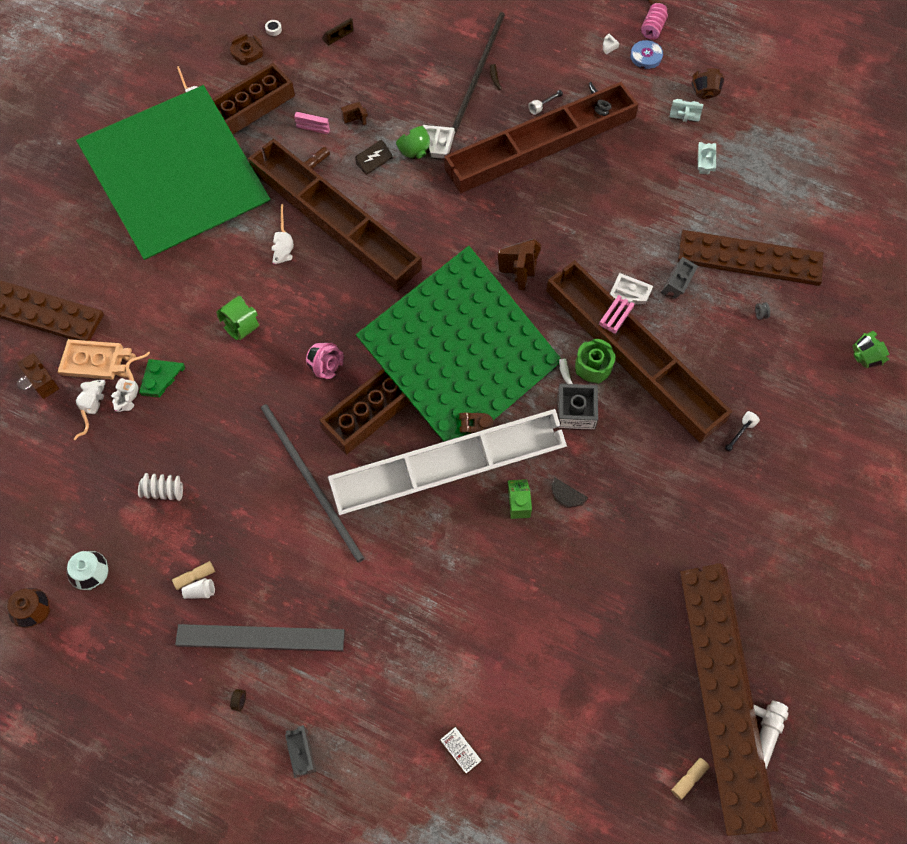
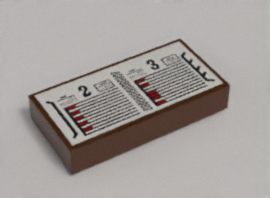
[439,726,483,776]

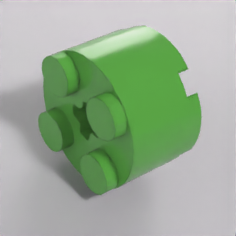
[216,296,259,341]
[575,339,615,384]

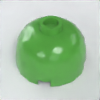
[396,126,430,159]

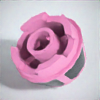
[306,343,344,379]

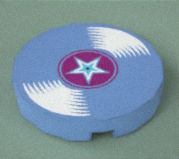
[630,40,663,69]

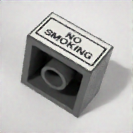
[557,384,598,429]

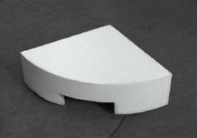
[603,34,619,54]

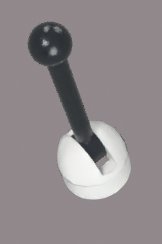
[528,90,563,115]
[725,411,760,451]

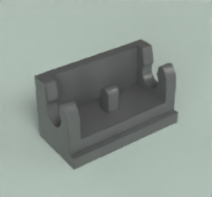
[661,257,698,299]
[285,725,316,778]

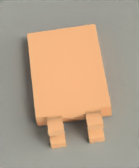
[58,339,136,380]

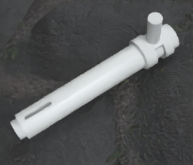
[753,701,789,769]

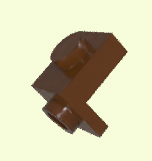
[341,102,368,125]

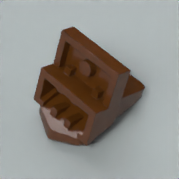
[497,239,541,290]

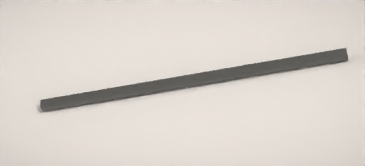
[261,404,364,563]

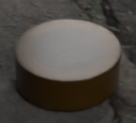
[230,689,246,712]

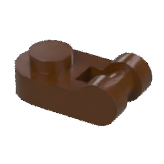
[459,413,493,433]

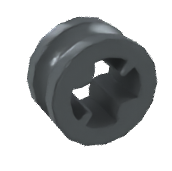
[594,100,611,116]
[755,302,770,320]

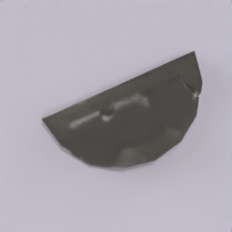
[551,478,588,508]

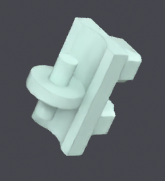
[670,99,703,122]
[698,142,716,174]

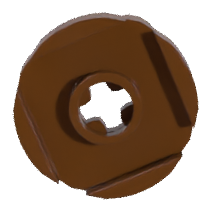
[230,34,263,65]

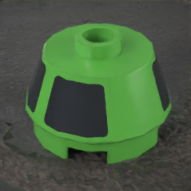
[852,331,890,368]

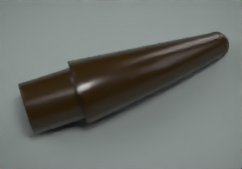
[490,64,502,90]

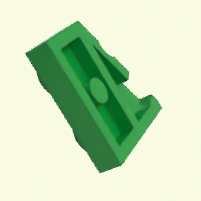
[139,359,185,398]

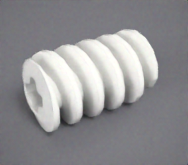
[138,473,183,501]

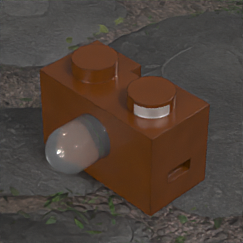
[16,352,60,399]

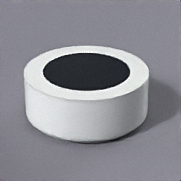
[265,20,282,36]

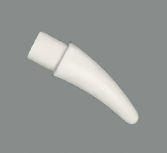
[559,359,573,384]

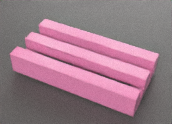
[294,112,330,134]
[599,295,635,334]

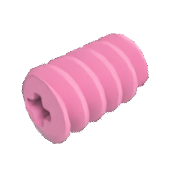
[641,3,668,40]

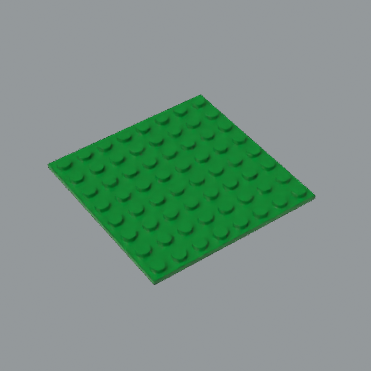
[76,85,271,260]
[355,246,561,442]

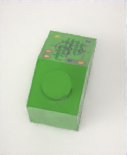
[507,480,532,519]

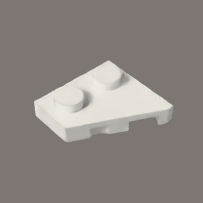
[423,125,455,158]
[610,273,653,304]

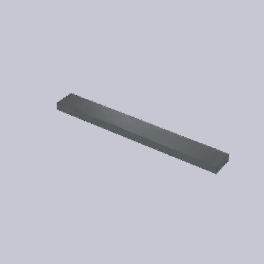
[175,624,345,652]

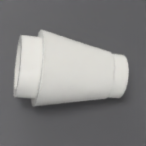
[182,578,215,599]

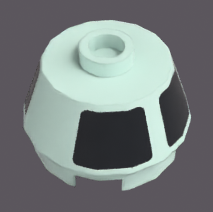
[67,551,108,590]

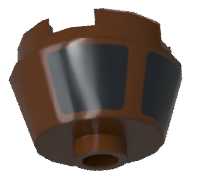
[691,68,725,99]
[7,588,50,628]

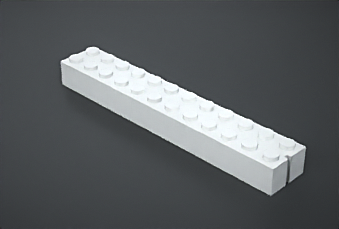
[328,409,567,515]

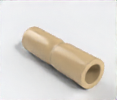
[172,561,215,591]
[671,758,710,800]

